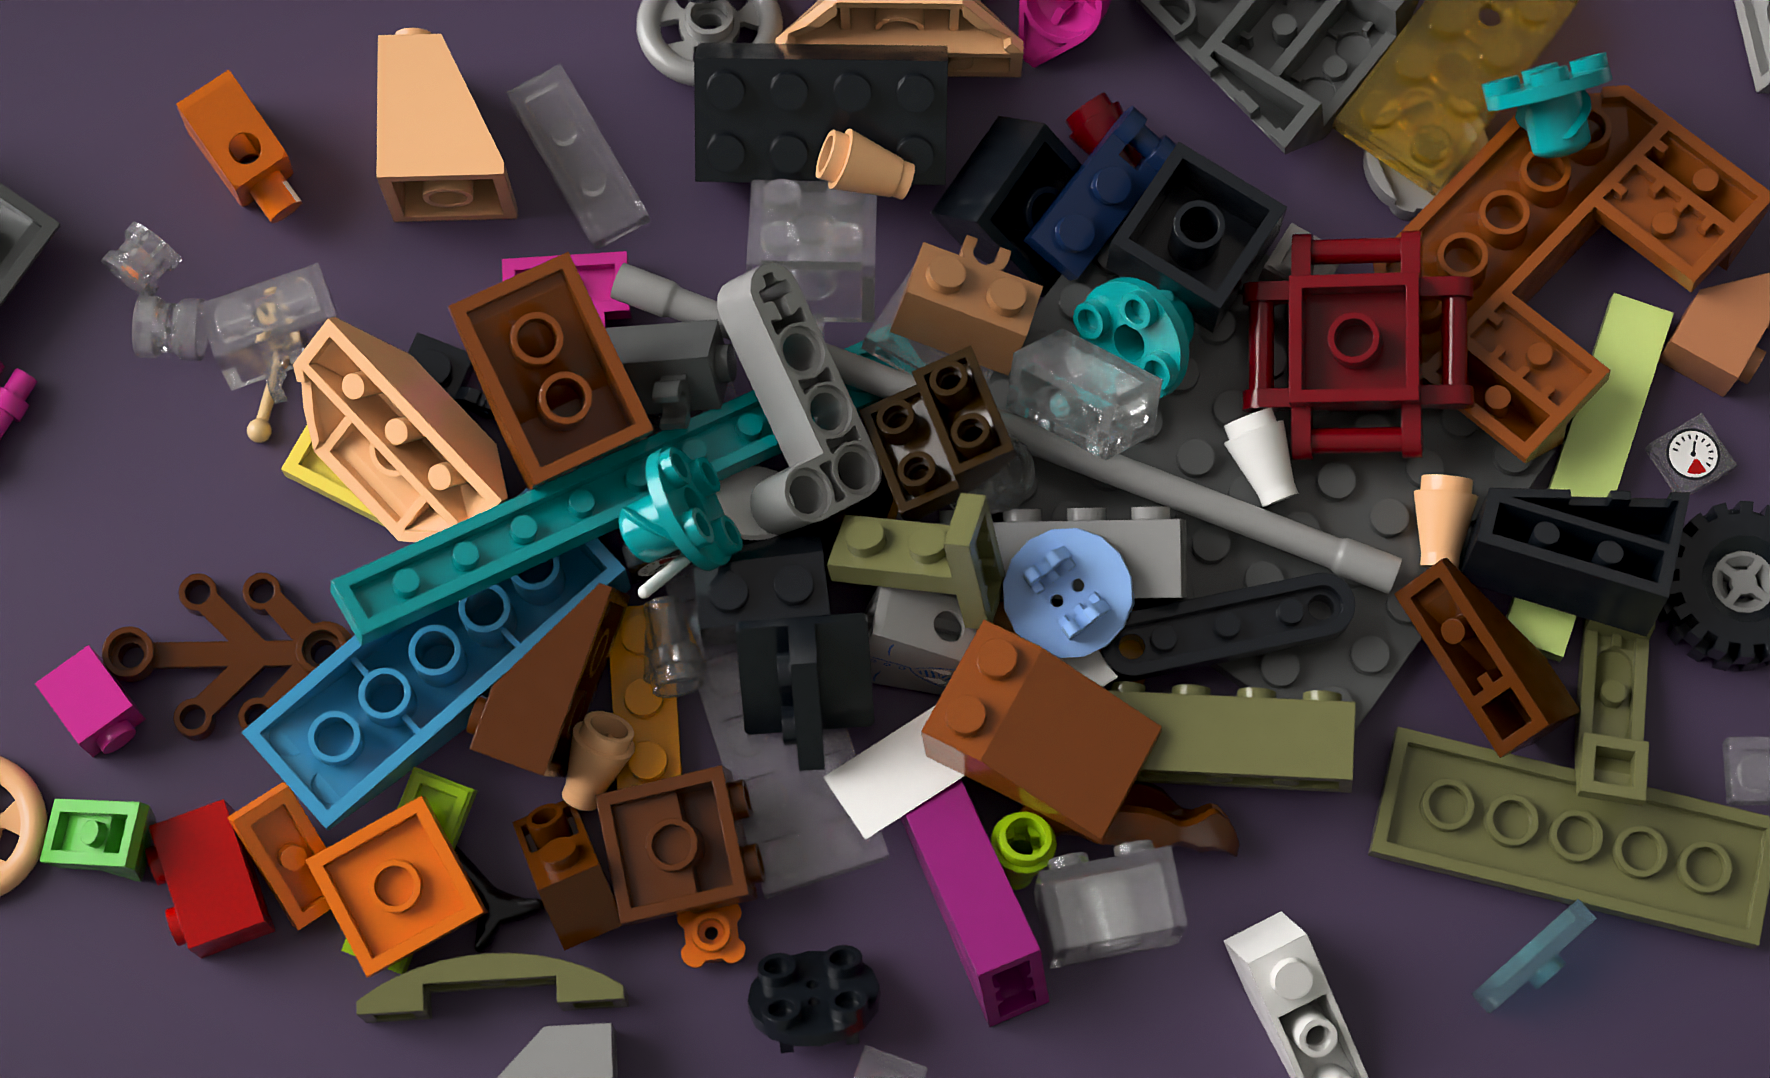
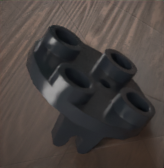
[747,945,881,1054]

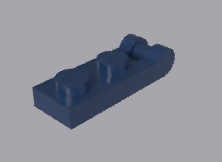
[1023,106,1177,281]

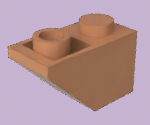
[1658,273,1770,397]

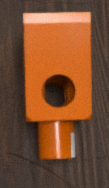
[176,70,302,223]

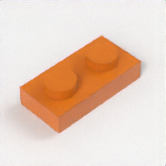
[227,782,331,930]

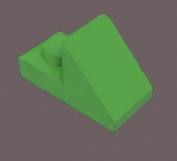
[39,799,156,882]

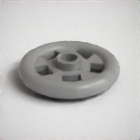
[636,0,783,87]

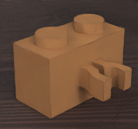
[889,235,1043,376]

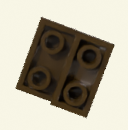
[859,345,1017,522]

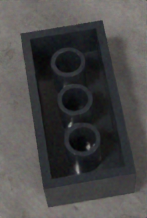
[694,43,948,185]

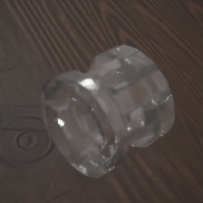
[101,221,182,300]

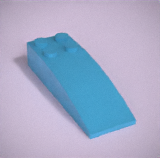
[241,488,631,830]

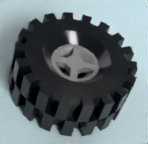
[1658,501,1770,672]

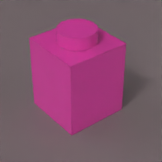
[35,645,146,757]

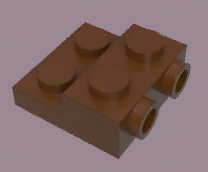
[595,765,766,926]

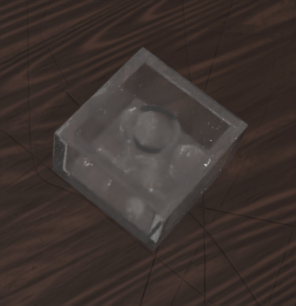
[746,179,877,323]
[1034,840,1188,969]

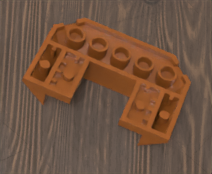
[1373,85,1770,464]

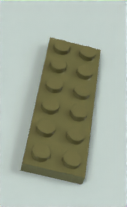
[1368,727,1770,949]

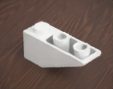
[1223,912,1368,1078]

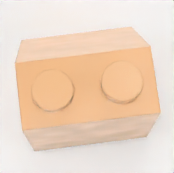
[376,28,517,222]

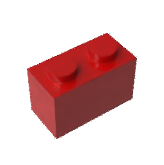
[145,799,275,959]

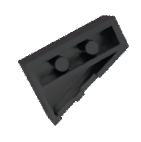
[1461,488,1690,637]

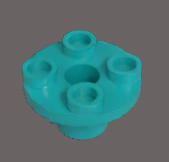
[1481,52,1613,158]
[1073,277,1194,403]
[619,446,743,571]

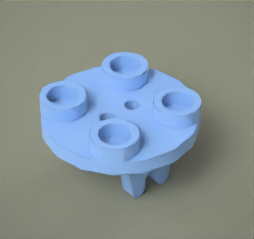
[1003,528,1135,658]

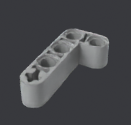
[717,263,882,535]

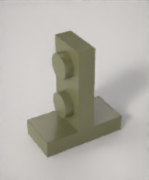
[827,493,1006,629]

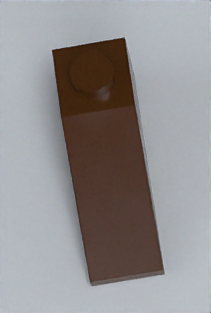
[1394,558,1581,758]

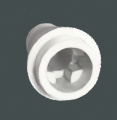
[1224,407,1299,507]

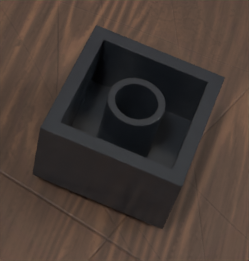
[1106,142,1287,333]

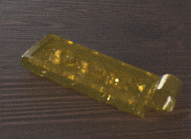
[1332,0,1580,197]

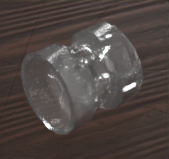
[132,295,209,361]

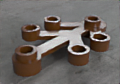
[102,573,352,741]

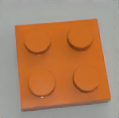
[305,796,488,977]

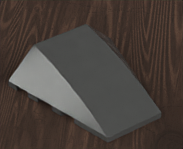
[1135,0,1419,154]

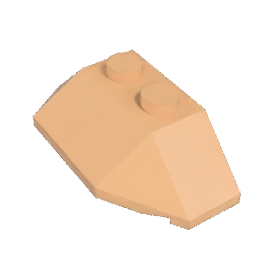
[776,0,1023,77]
[293,317,508,542]

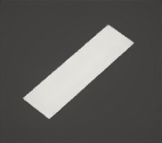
[823,651,1118,840]

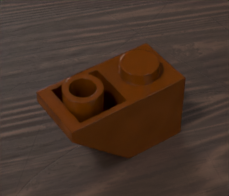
[512,800,623,951]

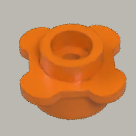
[677,904,746,968]

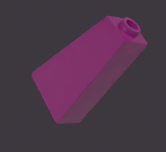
[900,779,1050,1027]

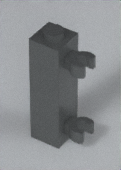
[605,319,737,430]

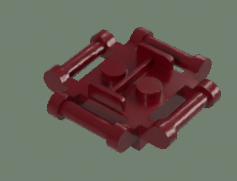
[1242,230,1474,460]

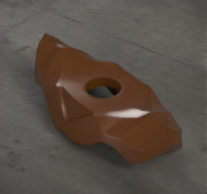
[1020,782,1240,857]

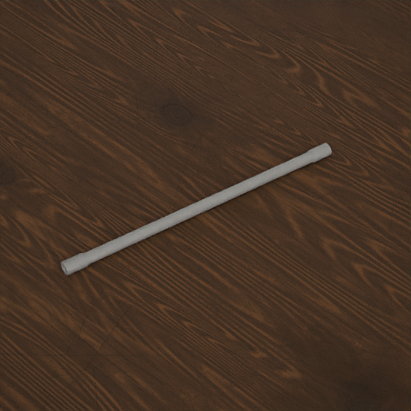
[611,263,1402,594]

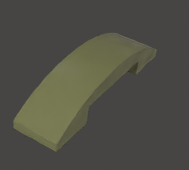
[1575,618,1656,806]
[356,953,629,1023]

